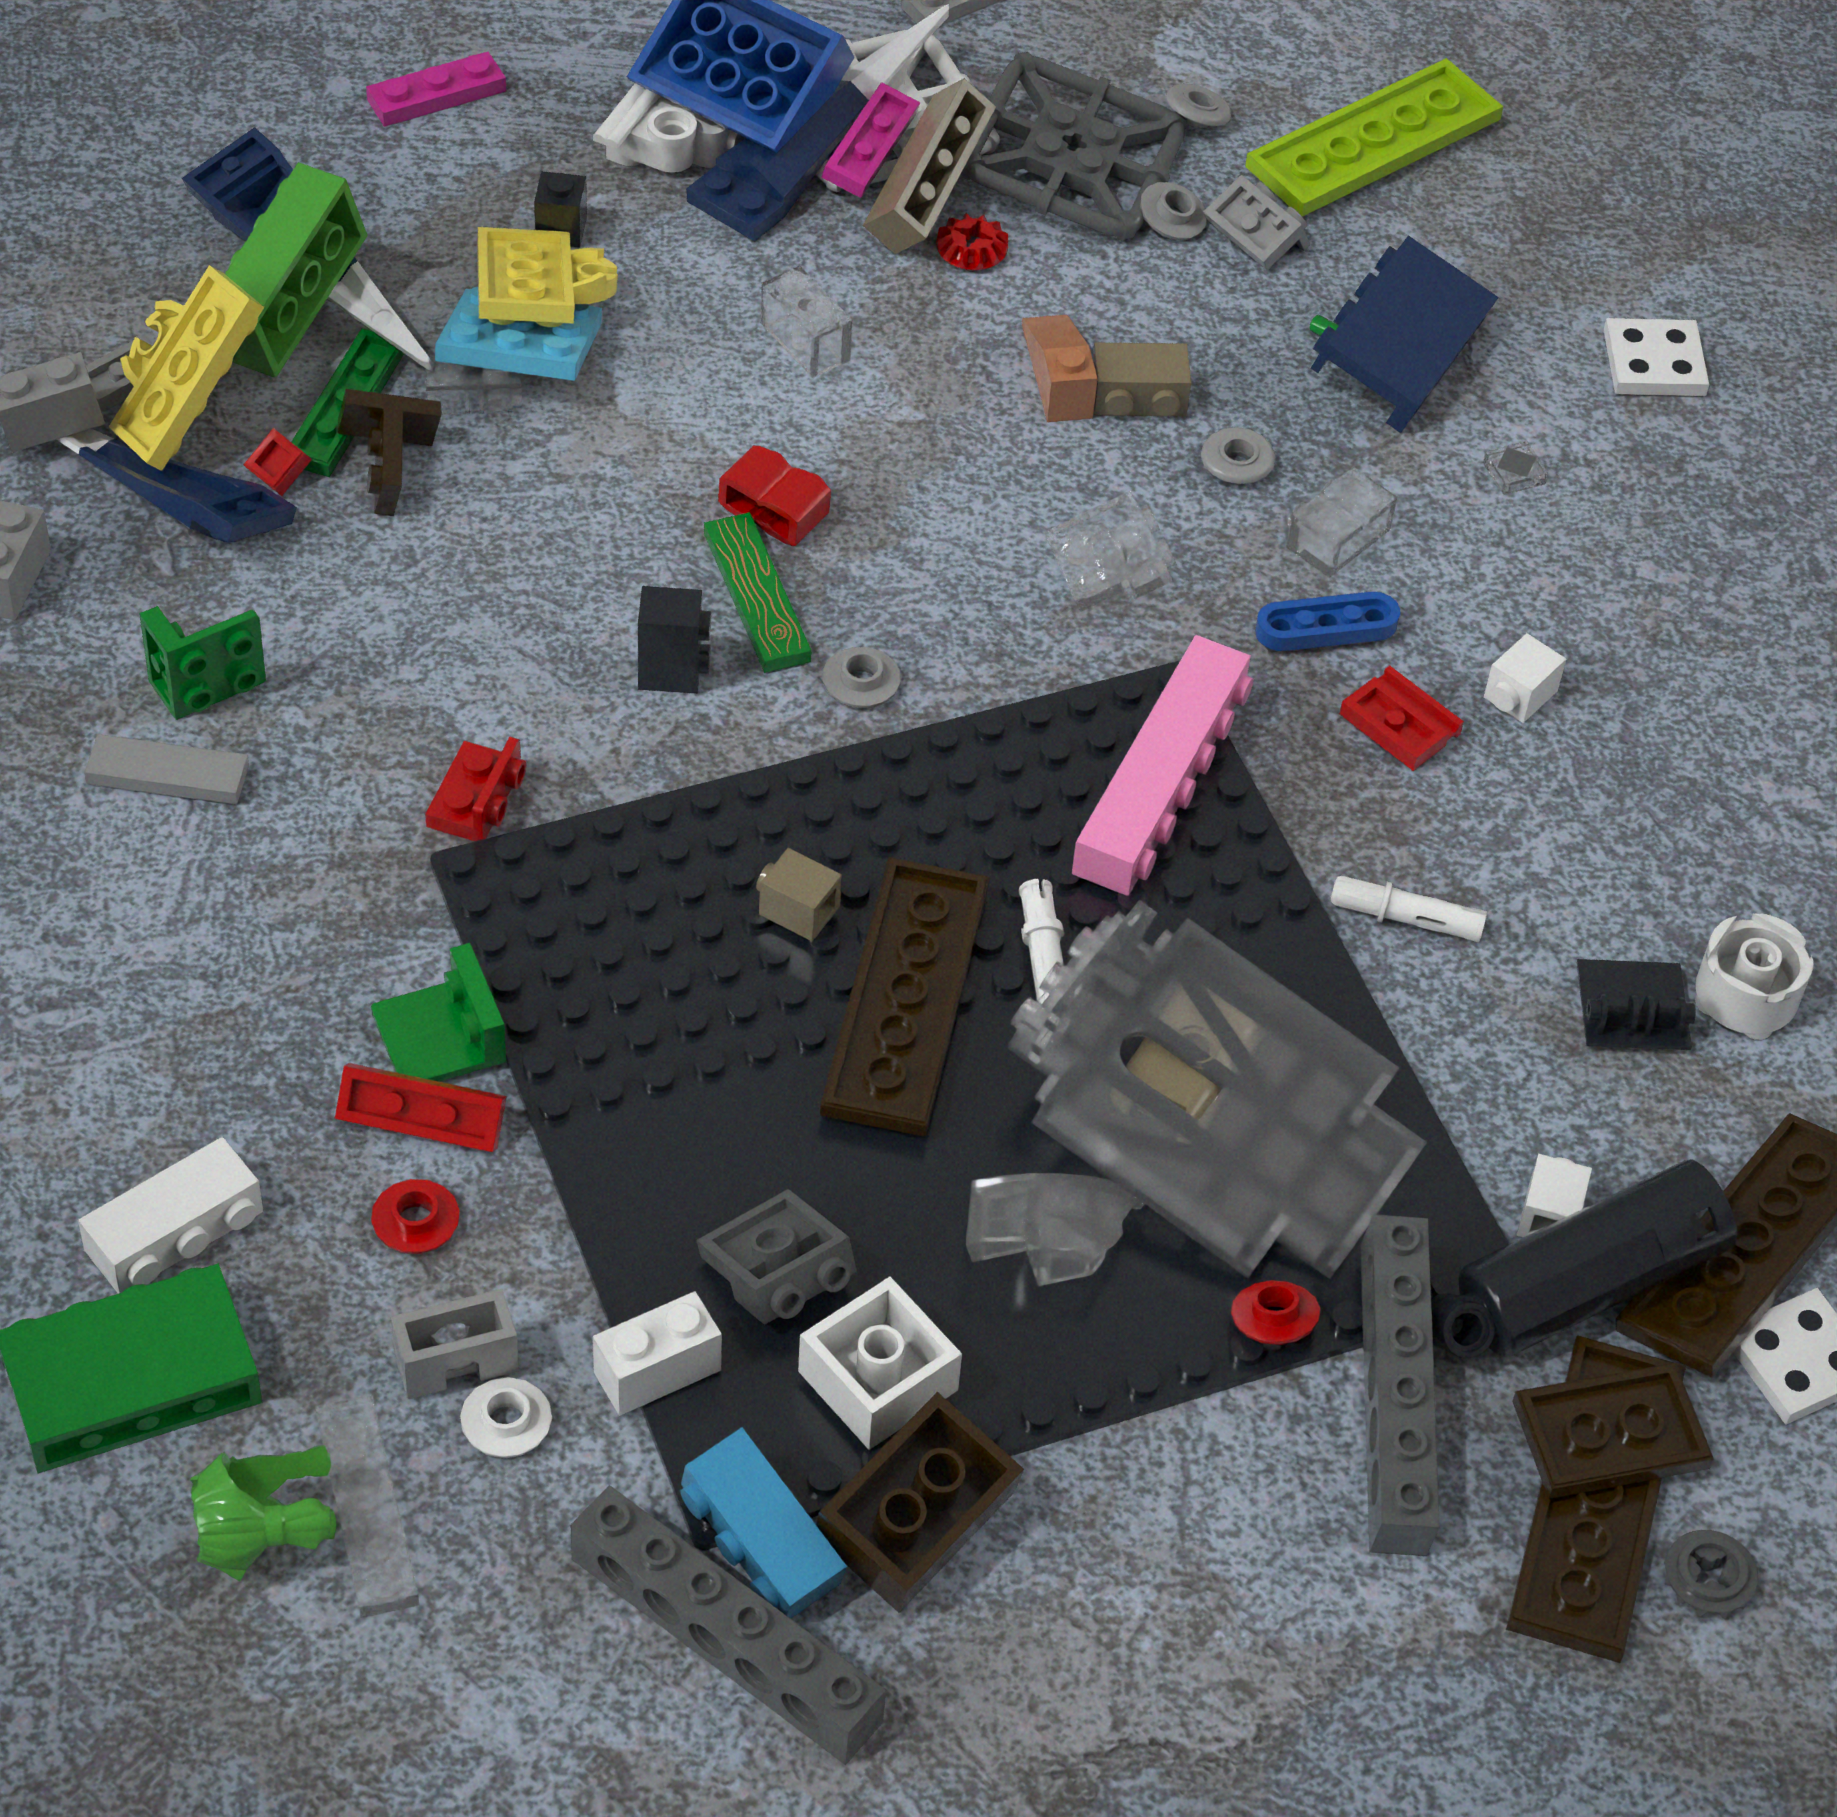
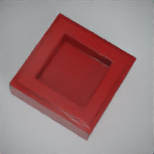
[243,428,312,496]

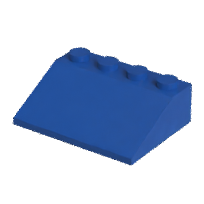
[626,0,855,153]

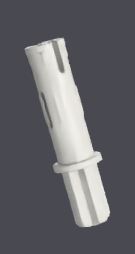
[1331,876,1487,942]

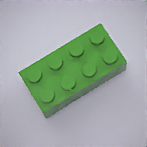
[225,162,368,378]

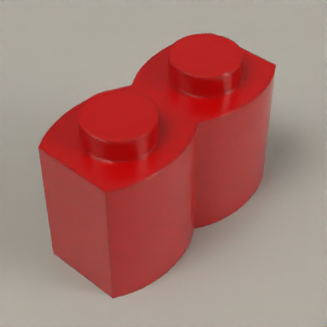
[718,445,831,546]

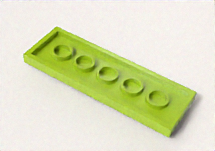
[1245,58,1504,217]

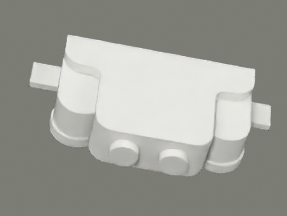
[593,83,745,173]

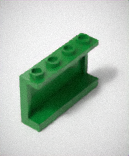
[0,1263,263,1474]

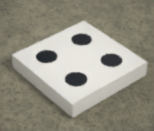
[1604,318,1709,396]
[1733,1288,1837,1425]

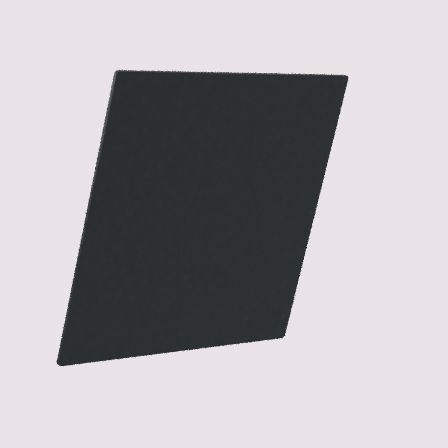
[430,661,1509,1550]

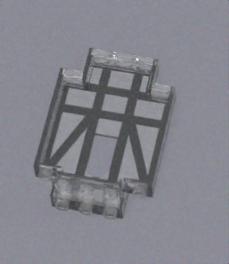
[1007,900,1427,1279]

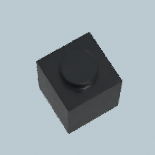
[534,171,587,248]

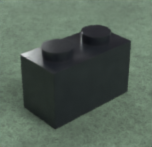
[638,586,711,694]

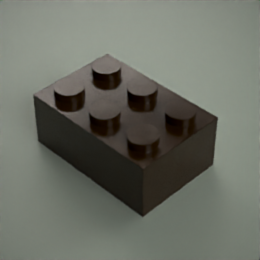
[816,1392,1024,1613]

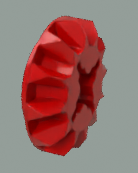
[936,213,1008,270]

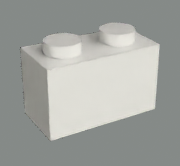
[593,1291,722,1416]

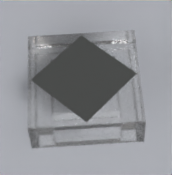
[1483,441,1548,495]

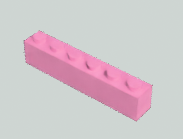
[1072,635,1254,896]

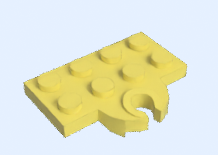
[477,227,618,327]
[109,265,264,471]

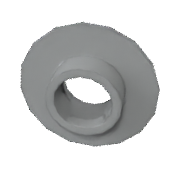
[1166,83,1231,128]
[1140,182,1207,240]
[1201,427,1276,484]
[823,647,901,708]

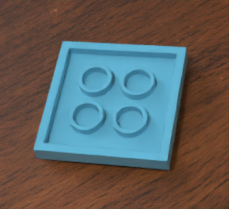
[435,287,602,381]

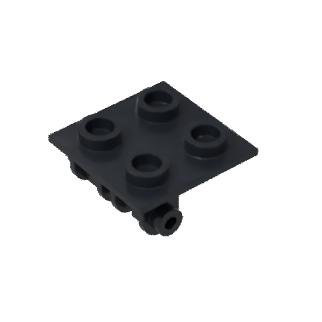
[1577,959,1696,1050]

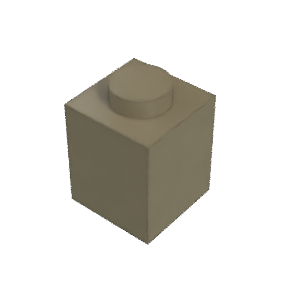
[756,848,842,942]

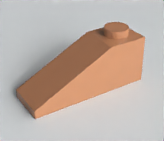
[1022,315,1098,422]

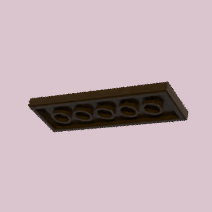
[820,857,990,1137]
[1616,1113,1837,1378]
[1506,1335,1686,1663]

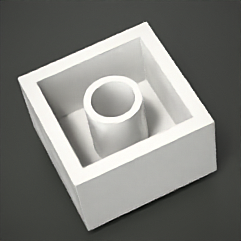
[798,1277,962,1450]

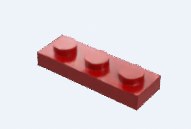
[335,1063,507,1152]

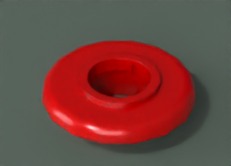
[371,1179,460,1254]
[1231,1280,1320,1345]

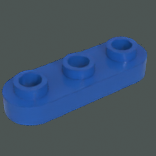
[1255,592,1400,651]

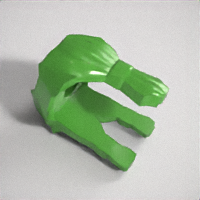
[190,1445,336,1581]

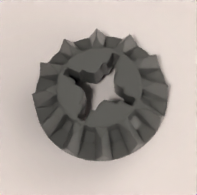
[1664,1530,1758,1618]

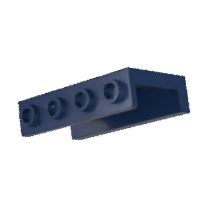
[1310,235,1499,433]

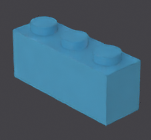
[680,1427,847,1619]

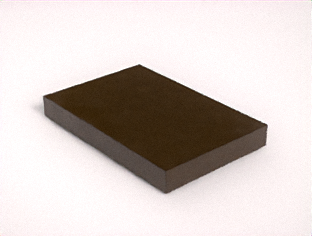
[1512,1363,1714,1499]

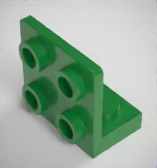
[139,606,266,720]
[371,943,506,1082]

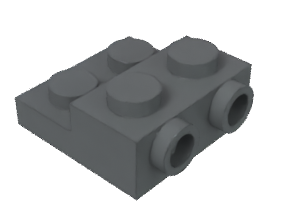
[697,1189,857,1325]

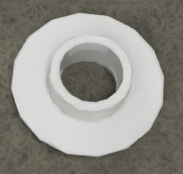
[460,1377,552,1458]

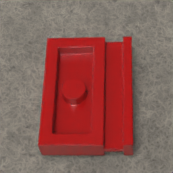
[1339,665,1464,771]

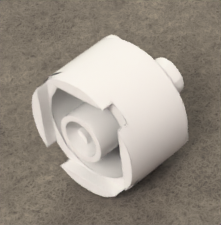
[1695,914,1814,1040]

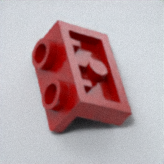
[425,737,527,841]

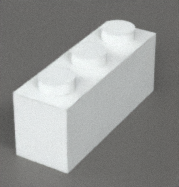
[78,1137,263,1294]

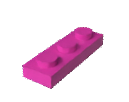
[366,51,506,127]
[822,82,920,198]

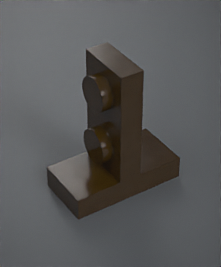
[338,389,441,516]

